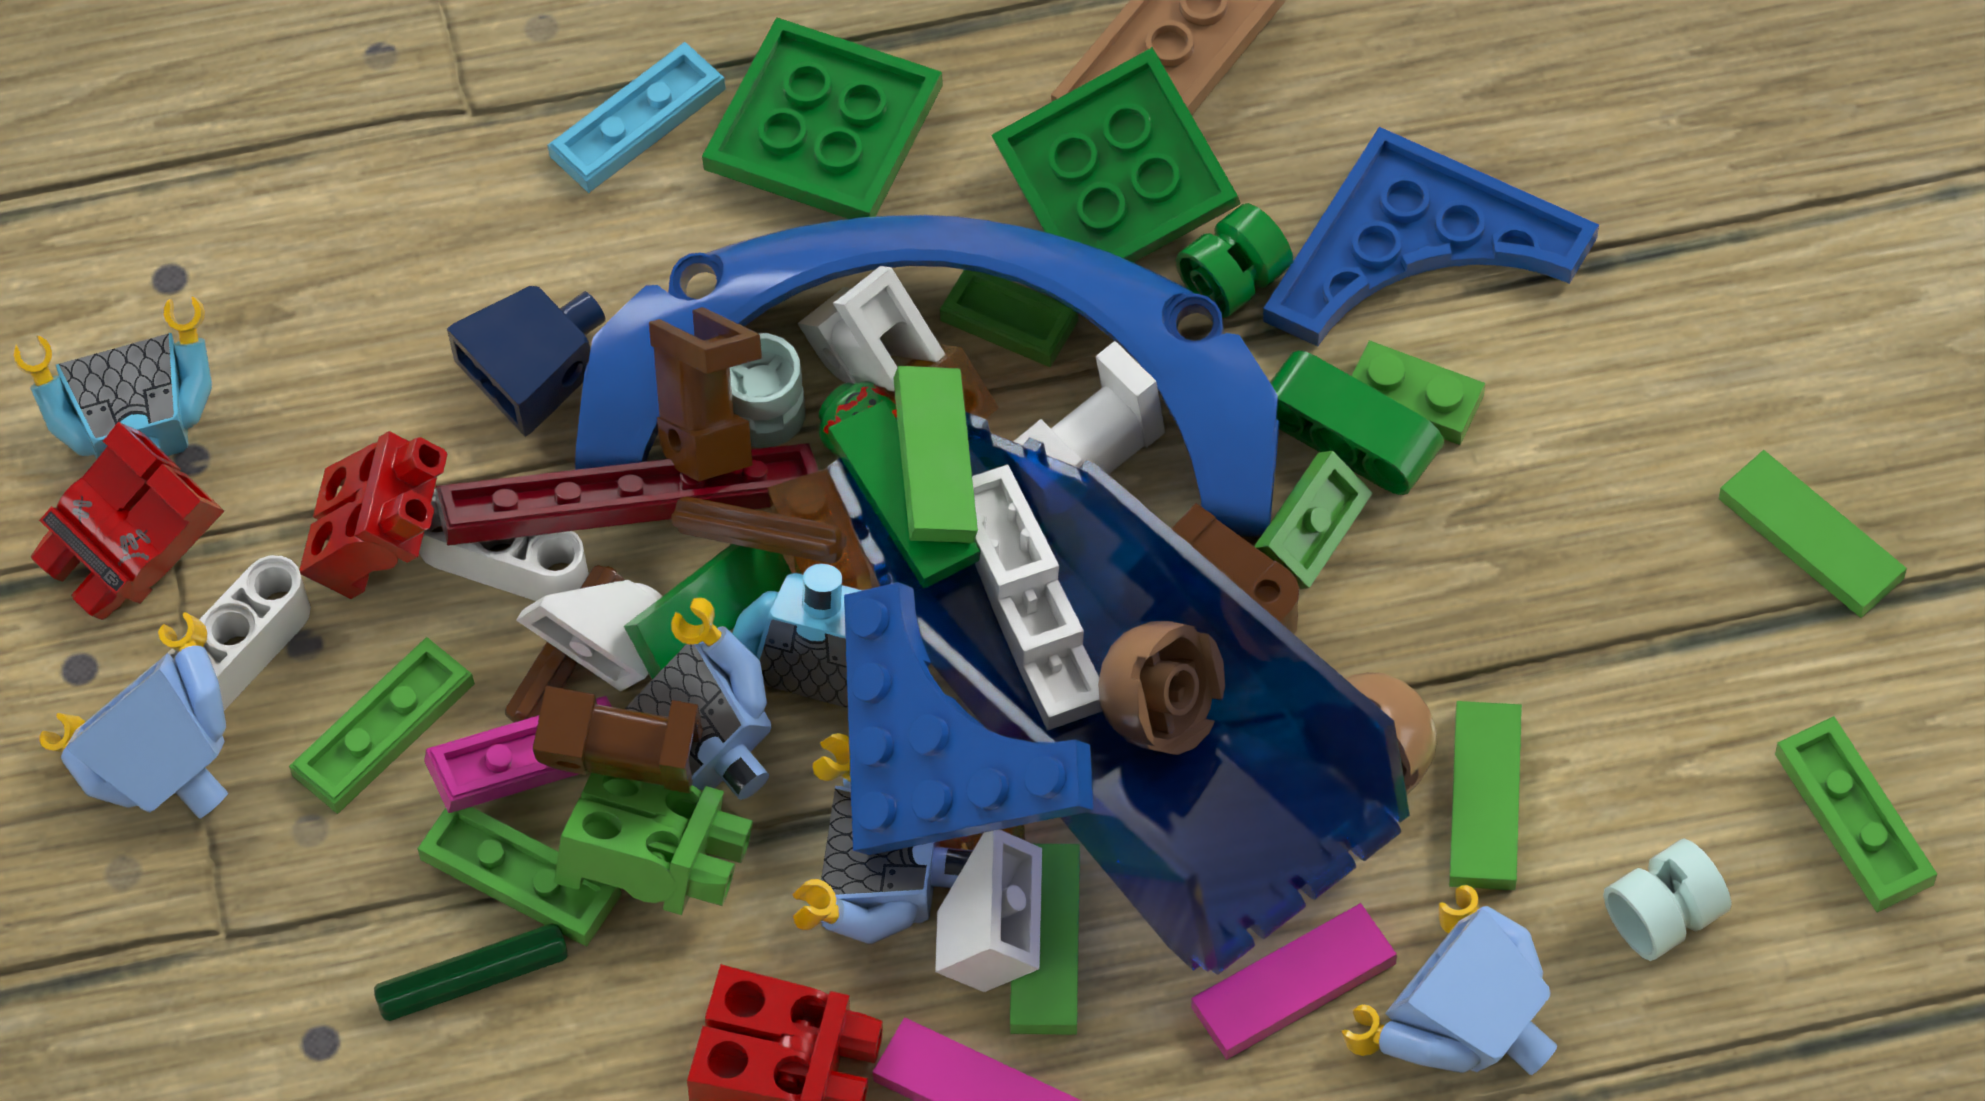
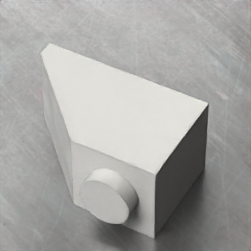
[516,580,662,692]
[935,829,1042,992]

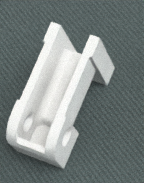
[798,266,946,391]
[1005,341,1165,513]

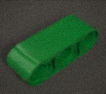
[1270,350,1444,495]

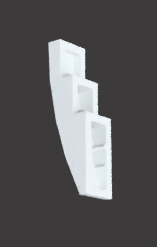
[972,465,1102,730]

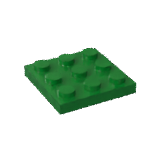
[702,17,943,219]
[991,47,1241,263]

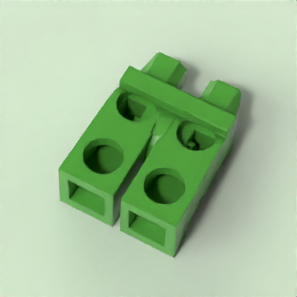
[554,773,753,915]

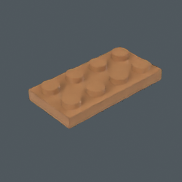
[1051,0,1286,115]

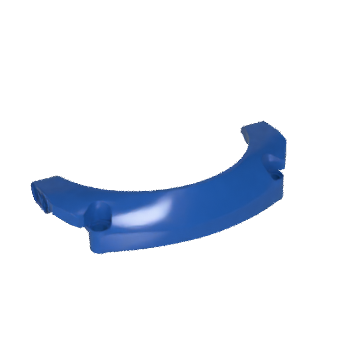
[575,215,1279,538]

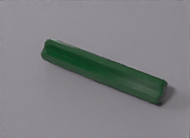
[374,923,568,1021]

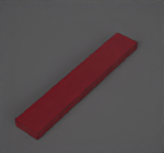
[435,443,824,546]

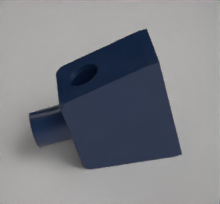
[447,286,606,437]

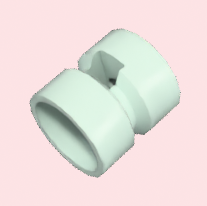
[730,333,805,448]
[1603,838,1731,961]

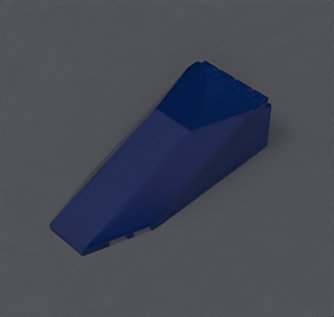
[827,411,1410,975]

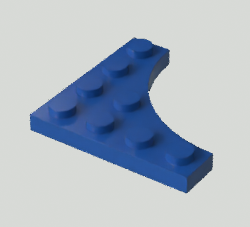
[1263,127,1599,347]
[844,582,1093,855]

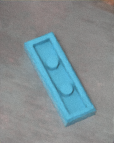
[547,42,726,193]

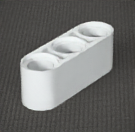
[419,489,589,601]
[168,555,311,711]

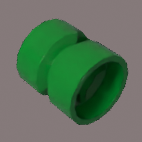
[1175,203,1294,318]

